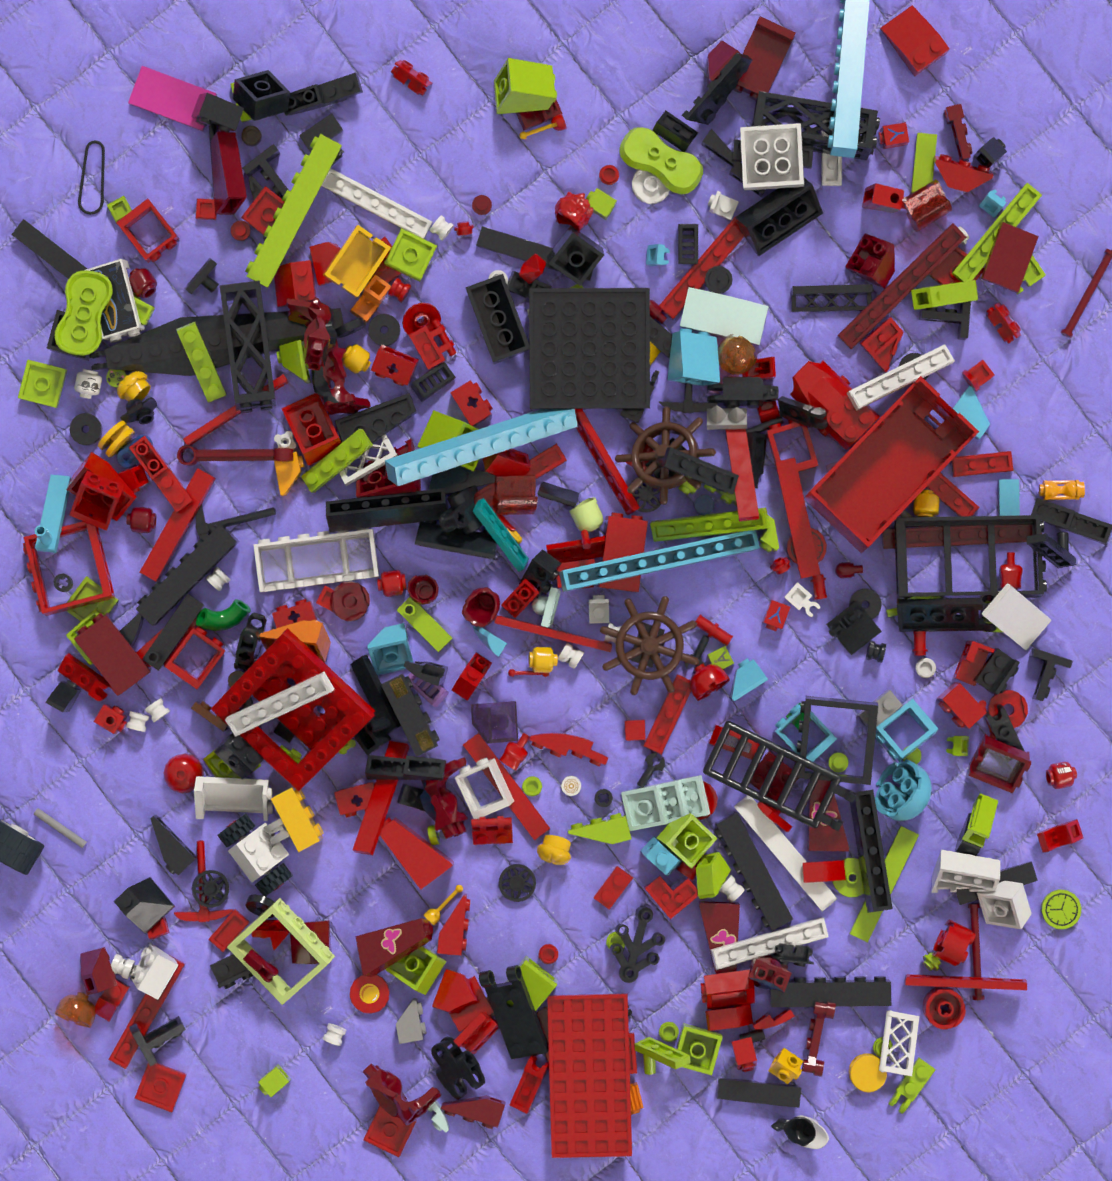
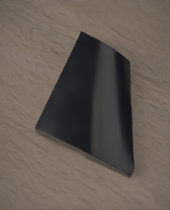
[404,661,448,686]

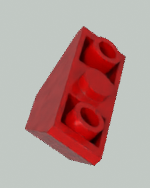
[933,154,993,192]

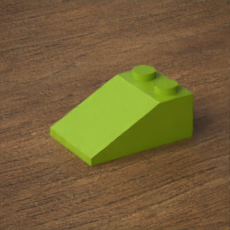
[385,946,447,995]

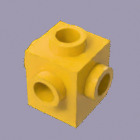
[768,1048,803,1084]

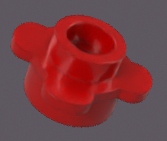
[770,557,790,575]

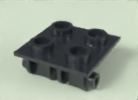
[826,601,882,655]

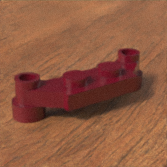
[802,1002,836,1077]

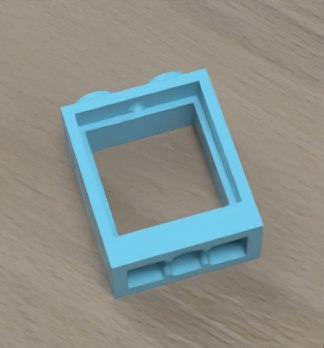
[875,699,938,762]
[774,704,837,762]

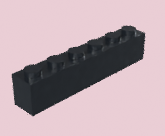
[326,488,448,532]
[136,525,240,626]
[850,790,893,913]
[714,812,793,931]
[770,976,892,1007]

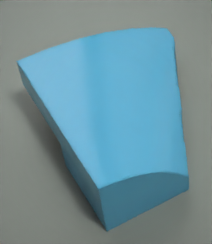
[953,385,990,440]
[473,626,507,657]

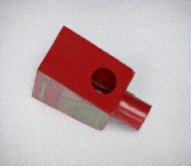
[862,183,912,213]

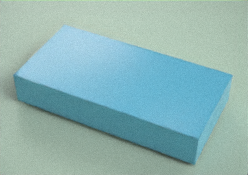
[998,479,1020,516]

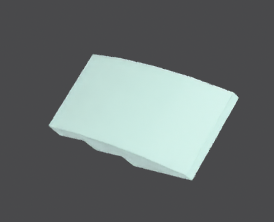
[680,287,769,345]
[621,775,710,831]

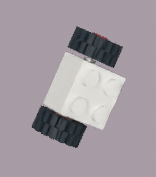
[217,814,293,897]

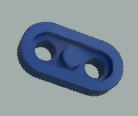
[117,435,153,468]

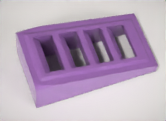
[408,673,449,707]

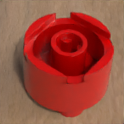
[932,919,976,966]
[923,987,966,1030]

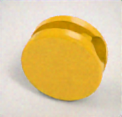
[98,421,135,458]
[849,1053,887,1092]

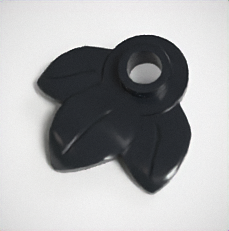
[120,397,157,425]

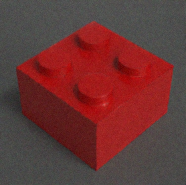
[937,682,987,729]

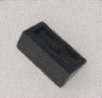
[652,110,698,152]
[537,482,579,507]

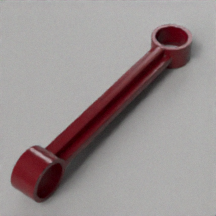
[177,445,294,466]

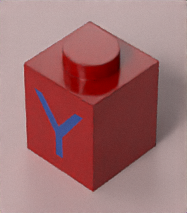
[878,122,910,149]
[762,600,790,631]

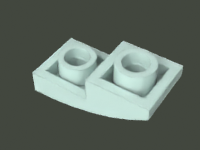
[428,1100,449,1133]

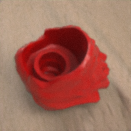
[555,192,594,231]

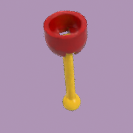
[519,114,567,139]

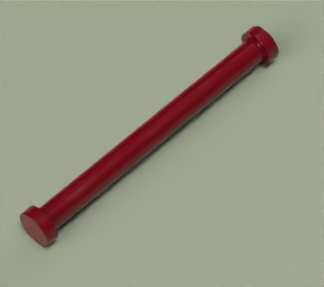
[1061,249,1112,338]
[968,903,985,1000]

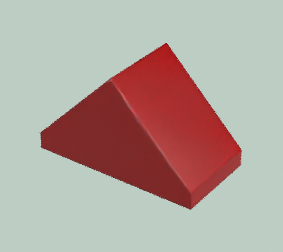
[742,357,776,380]

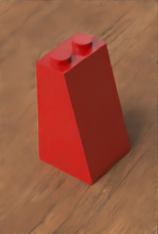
[380,817,454,890]

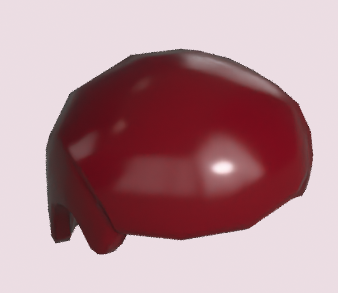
[408,574,439,605]

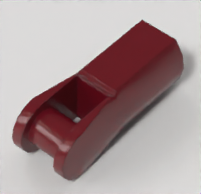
[243,949,279,983]

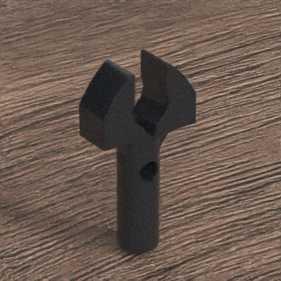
[684,635,710,672]
[637,752,665,788]

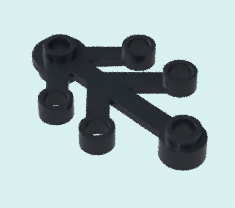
[610,906,665,983]

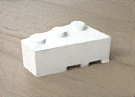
[931,850,1000,893]

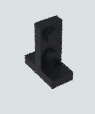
[242,144,289,197]
[919,301,971,340]
[1029,648,1073,701]
[129,1016,186,1067]

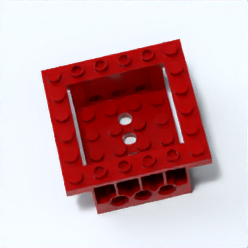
[211,628,375,792]

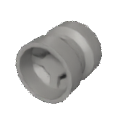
[263,818,290,845]

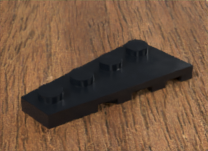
[682,53,753,125]
[335,393,417,443]

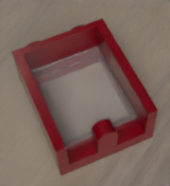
[969,733,1031,793]

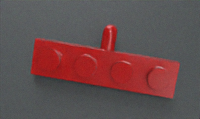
[546,530,606,563]

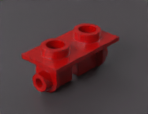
[391,60,433,96]
[986,302,1021,344]

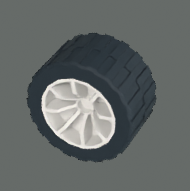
[0,819,44,875]

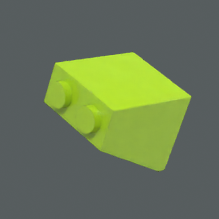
[494,58,557,114]
[417,410,479,471]
[506,956,558,1011]

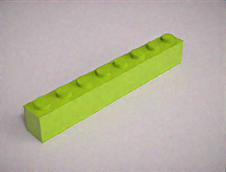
[245,134,342,288]

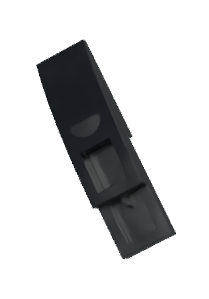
[284,73,363,116]

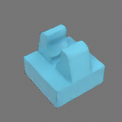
[979,190,1007,218]
[646,244,670,266]

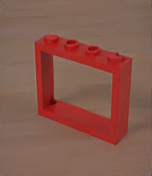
[23,521,115,616]

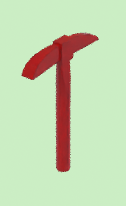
[174,840,234,922]

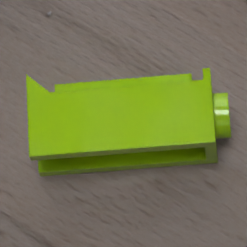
[962,793,998,848]

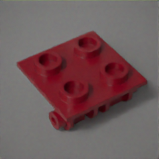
[750,752,799,801]

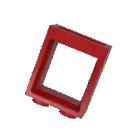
[116,198,180,263]
[766,420,819,472]
[69,470,124,531]
[164,626,225,689]
[701,970,755,1010]

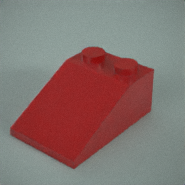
[880,5,950,77]
[281,393,341,466]
[66,452,137,521]

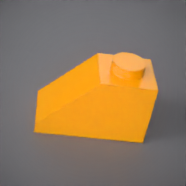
[274,452,304,496]

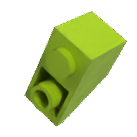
[696,852,731,899]

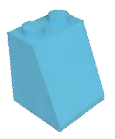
[667,328,720,386]

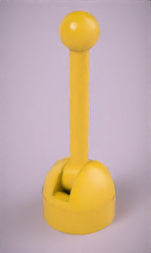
[423,885,463,926]

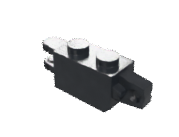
[707,377,779,409]

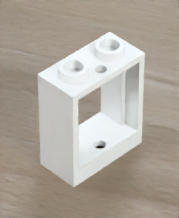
[455,758,514,819]

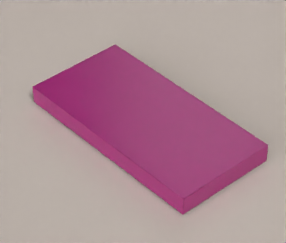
[128,66,217,131]

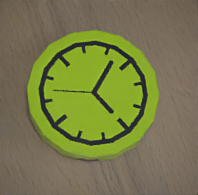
[1041,889,1082,929]

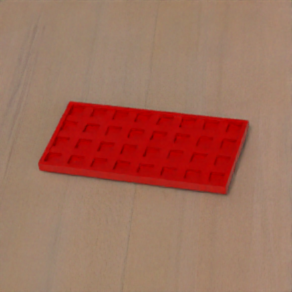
[547,993,632,1158]

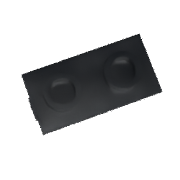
[770,943,814,967]

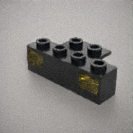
[381,674,440,757]

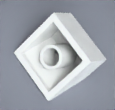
[977,881,1032,929]

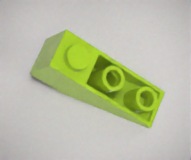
[911,280,978,310]
[568,813,632,844]

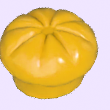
[117,371,151,402]
[537,835,571,865]

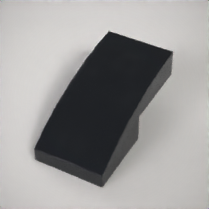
[507,271,552,299]
[397,783,426,812]

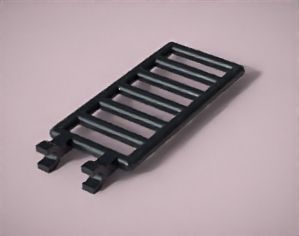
[703,721,857,832]

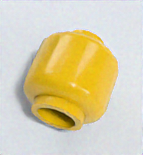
[342,344,371,374]
[913,490,940,517]
[528,647,558,673]

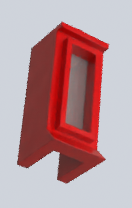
[708,724,759,760]

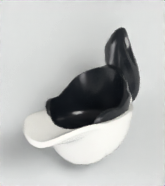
[771,1115,829,1149]

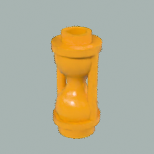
[1039,480,1085,500]

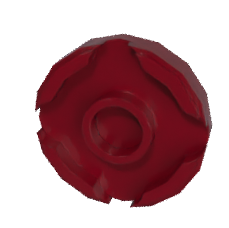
[330,581,370,621]

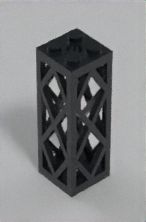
[752,91,880,160]
[219,281,276,413]

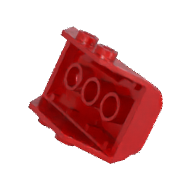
[790,361,880,450]

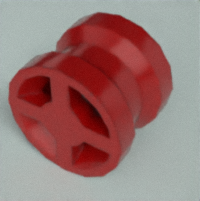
[388,277,411,303]

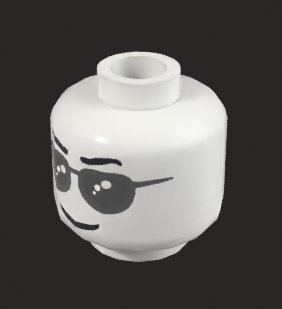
[74,369,102,399]

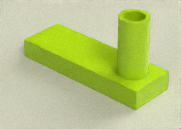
[397,597,453,652]
[634,1037,690,1075]

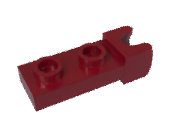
[944,104,972,161]

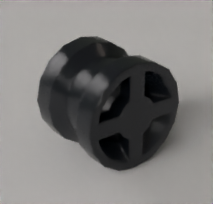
[866,640,886,663]

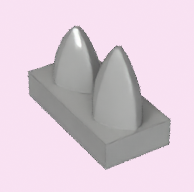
[707,405,747,430]

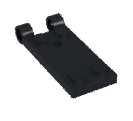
[897,593,997,632]
[479,965,549,1059]

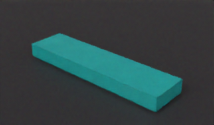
[473,498,529,572]

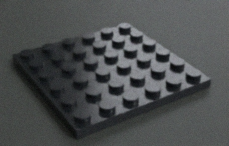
[529,288,650,409]

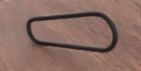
[78,140,105,215]

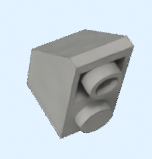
[396,998,427,1044]

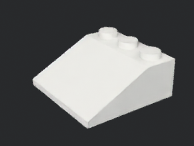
[740,123,804,190]

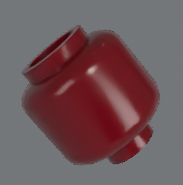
[129,268,157,298]
[126,507,157,533]

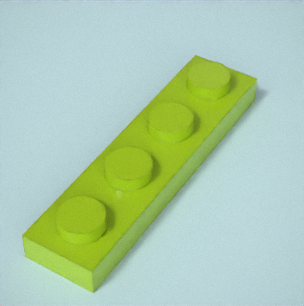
[176,322,227,403]
[301,429,373,493]

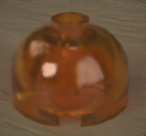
[718,334,757,375]
[55,992,96,1028]

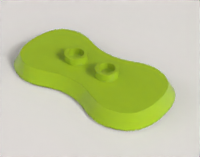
[619,127,703,194]
[55,270,112,355]

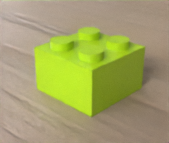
[676,1023,723,1075]

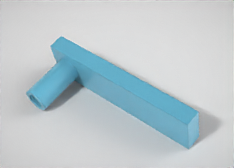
[35,475,71,553]

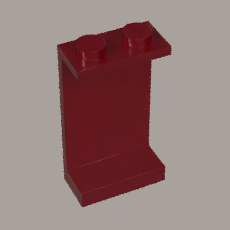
[733,16,796,101]
[74,612,152,696]

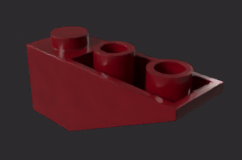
[441,1095,506,1129]

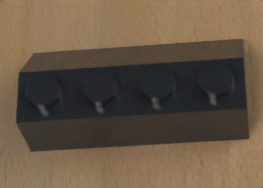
[735,178,823,256]
[465,274,529,364]
[415,520,497,560]

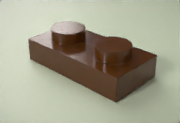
[191,701,229,732]

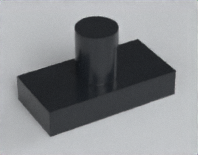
[184,258,219,294]

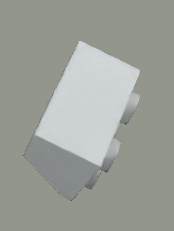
[130,943,178,999]

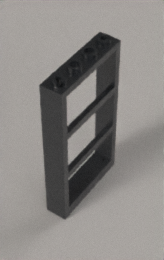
[894,515,1047,599]

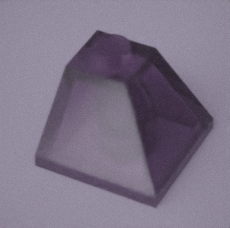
[471,701,518,744]

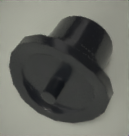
[705,266,733,294]

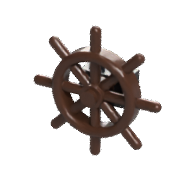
[615,407,716,505]
[600,596,699,695]

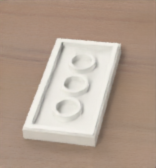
[982,583,1052,650]

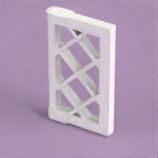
[339,434,398,486]
[879,1010,920,1076]

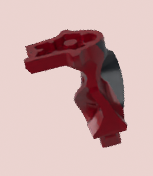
[286,297,337,371]
[308,340,371,415]

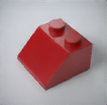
[274,260,317,307]

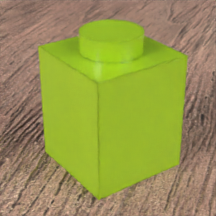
[586,188,617,220]
[258,1064,291,1097]

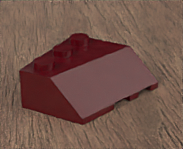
[356,438,421,498]

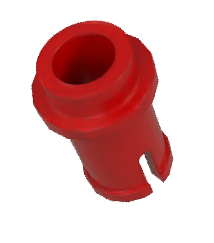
[810,574,827,599]
[912,631,928,656]

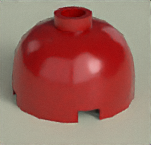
[689,663,730,701]
[163,753,204,794]

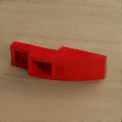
[129,436,193,513]
[529,733,609,767]

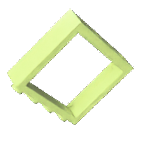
[227,898,335,1005]

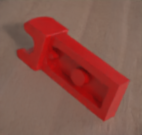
[57,653,110,701]
[510,1055,549,1114]

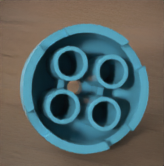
[875,759,932,821]

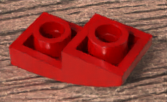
[501,578,540,618]

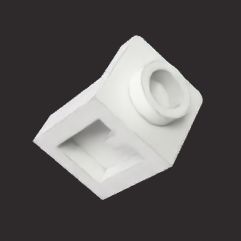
[707,191,739,221]
[589,595,609,624]

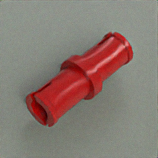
[696,614,733,647]

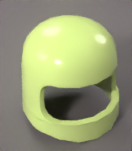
[569,497,604,533]

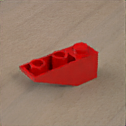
[437,894,471,956]

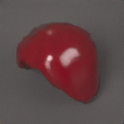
[462,587,500,627]

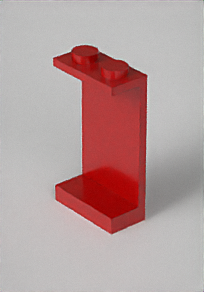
[597,512,648,592]

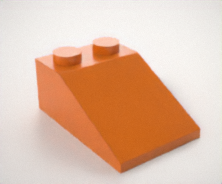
[259,620,331,663]

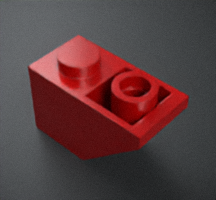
[451,653,492,701]
[732,1037,757,1072]

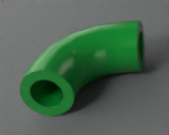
[196,599,251,631]

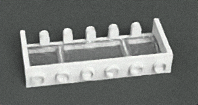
[253,528,380,592]

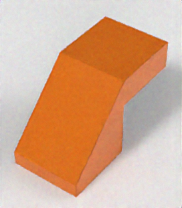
[350,275,391,323]

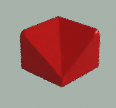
[519,254,546,284]

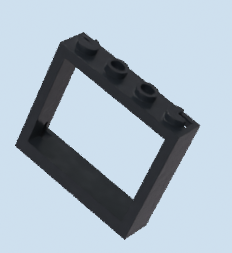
[795,696,878,785]

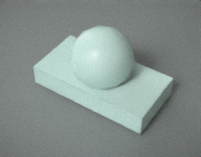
[532,587,561,628]

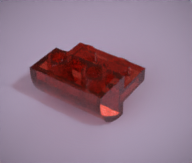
[902,179,952,232]
[493,475,538,515]

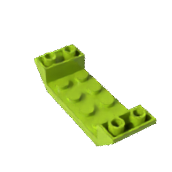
[678,481,779,552]

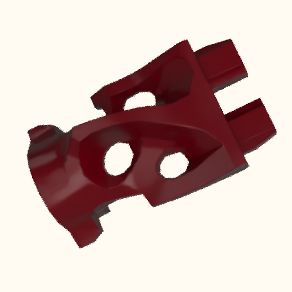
[363,1064,442,1125]

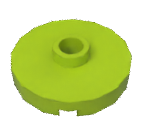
[832,857,864,897]

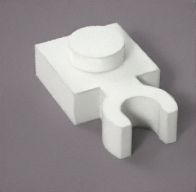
[784,582,820,617]

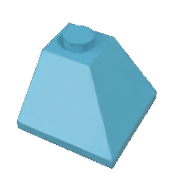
[367,623,414,675]
[730,658,768,701]

